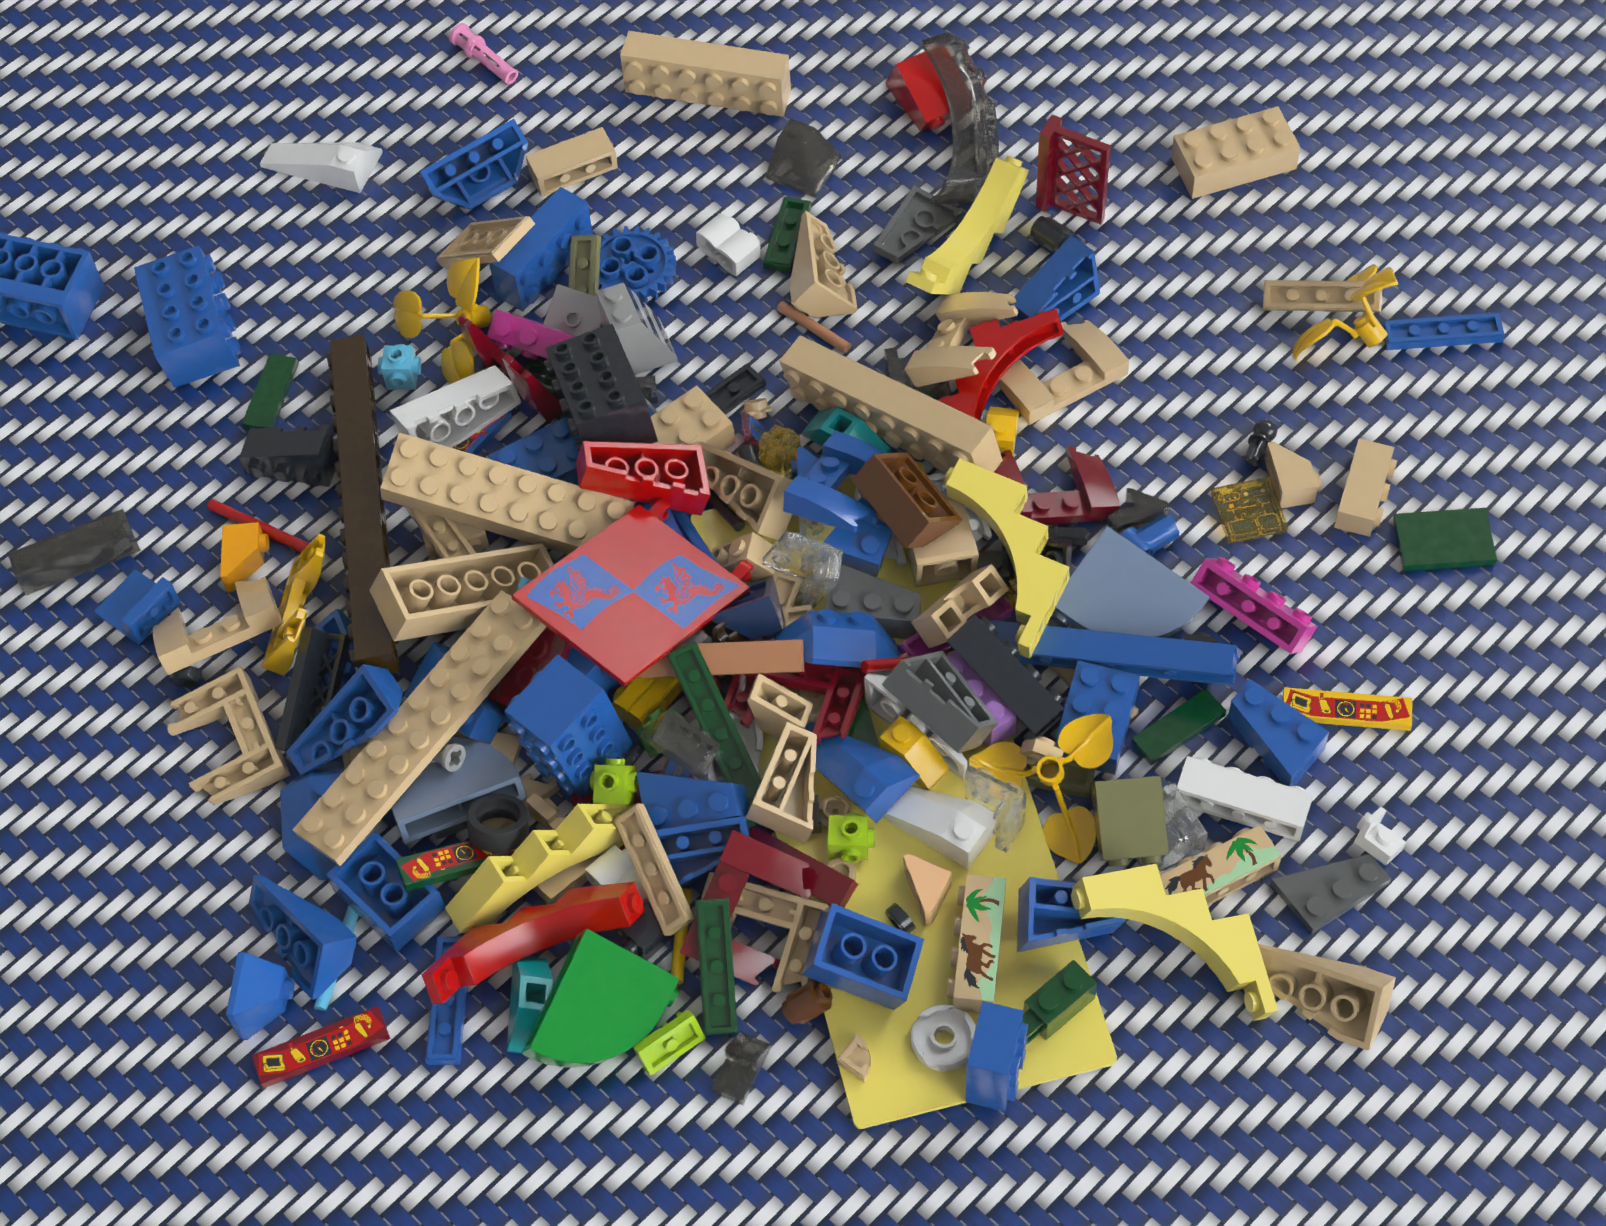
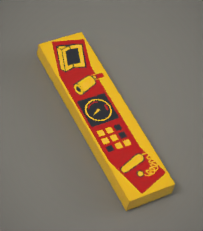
[1283,687,1412,731]

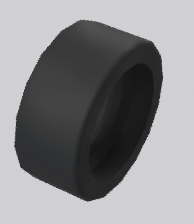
[467,793,529,853]

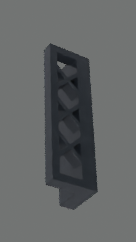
[275,627,350,752]

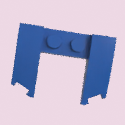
[783,430,885,533]

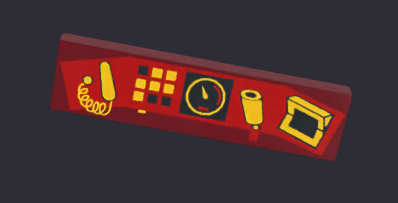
[252,1006,391,1089]

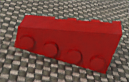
[576,441,710,516]

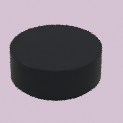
[170,666,202,688]
[885,903,916,933]

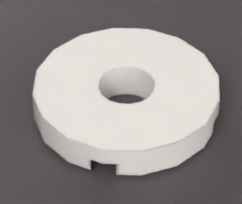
[910,1004,976,1072]

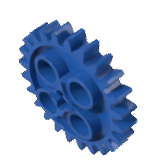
[599,226,677,304]

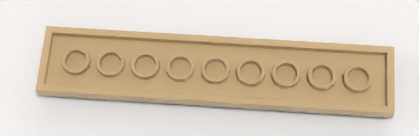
[293,590,547,866]

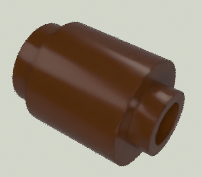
[782,980,833,1025]

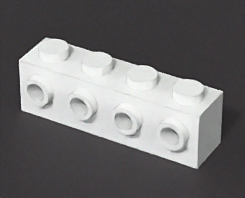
[1174,756,1313,841]

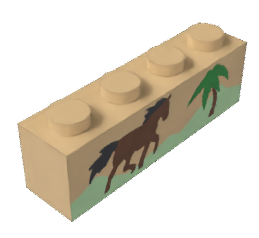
[1159,825,1281,905]
[947,874,1006,1013]

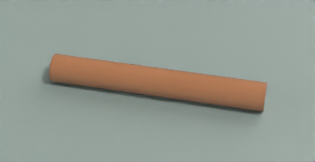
[777,301,851,353]

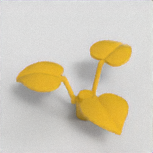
[393,258,491,384]
[1293,264,1398,360]
[969,714,1113,864]

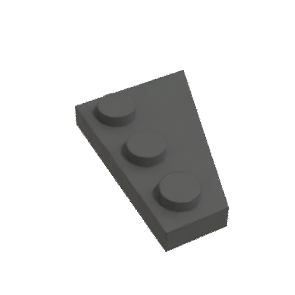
[1270,854,1391,935]

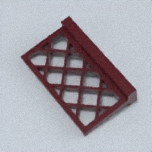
[1035,115,1111,225]

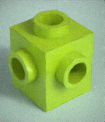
[590,758,639,805]
[828,813,875,863]

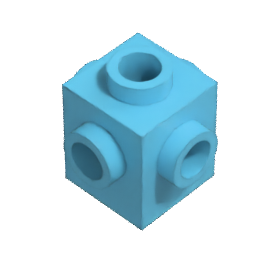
[378,344,421,390]

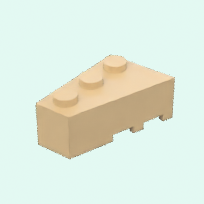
[746,722,817,844]

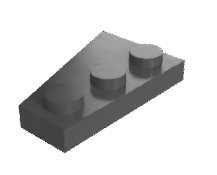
[873,185,963,264]

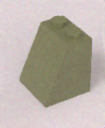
[1089,776,1169,867]

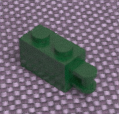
[1023,960,1097,1045]

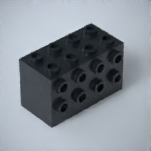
[544,324,658,453]

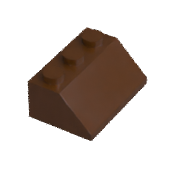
[852,452,963,548]

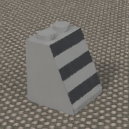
[596,282,678,375]

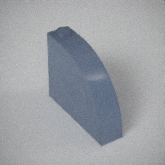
[1051,526,1210,638]
[390,737,526,844]

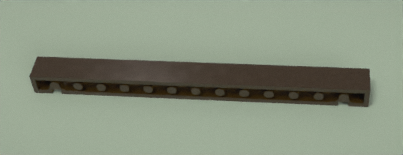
[327,334,400,673]

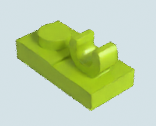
[633,1009,706,1076]

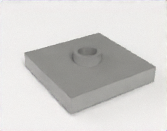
[543,284,603,336]

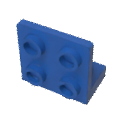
[95,570,180,645]

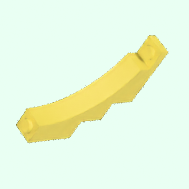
[906,155,1029,295]
[944,458,1070,659]
[445,804,636,933]
[1071,864,1278,1021]

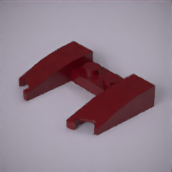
[457,314,562,424]
[994,446,1121,525]
[724,662,867,743]
[679,830,810,986]

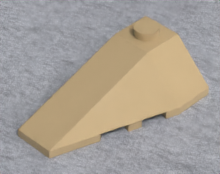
[790,211,858,318]

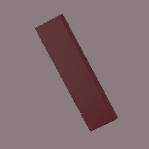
[750,826,858,908]

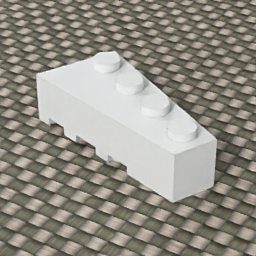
[389,365,521,448]

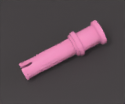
[449,23,518,85]

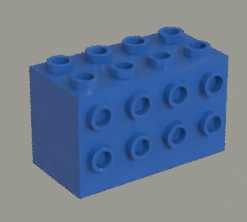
[134,245,241,388]
[505,654,634,799]

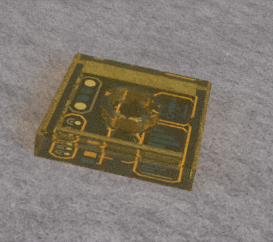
[1211,477,1288,544]

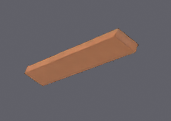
[637,639,804,678]

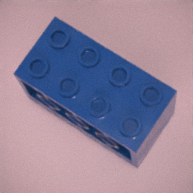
[0,232,105,340]

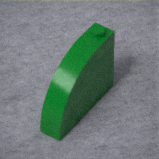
[521,929,680,1068]

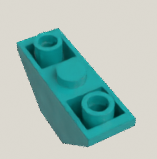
[802,407,891,453]
[507,956,553,1053]

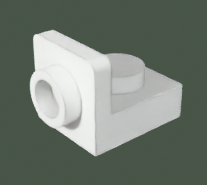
[1354,807,1407,866]

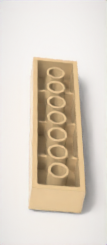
[779,335,1003,472]
[380,432,635,555]

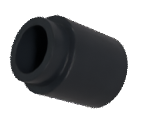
[1030,216,1073,253]

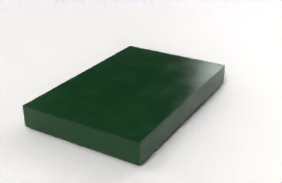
[1393,507,1497,571]

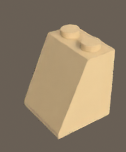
[907,497,979,588]

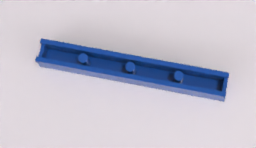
[989,620,1240,686]

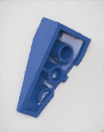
[286,664,403,776]
[805,721,920,823]
[249,874,357,1000]

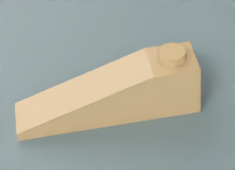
[1258,944,1396,1051]

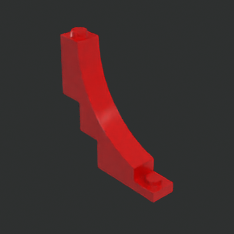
[421,881,645,1004]

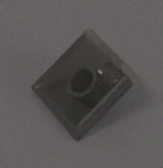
[766,118,841,198]

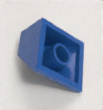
[226,952,294,1040]

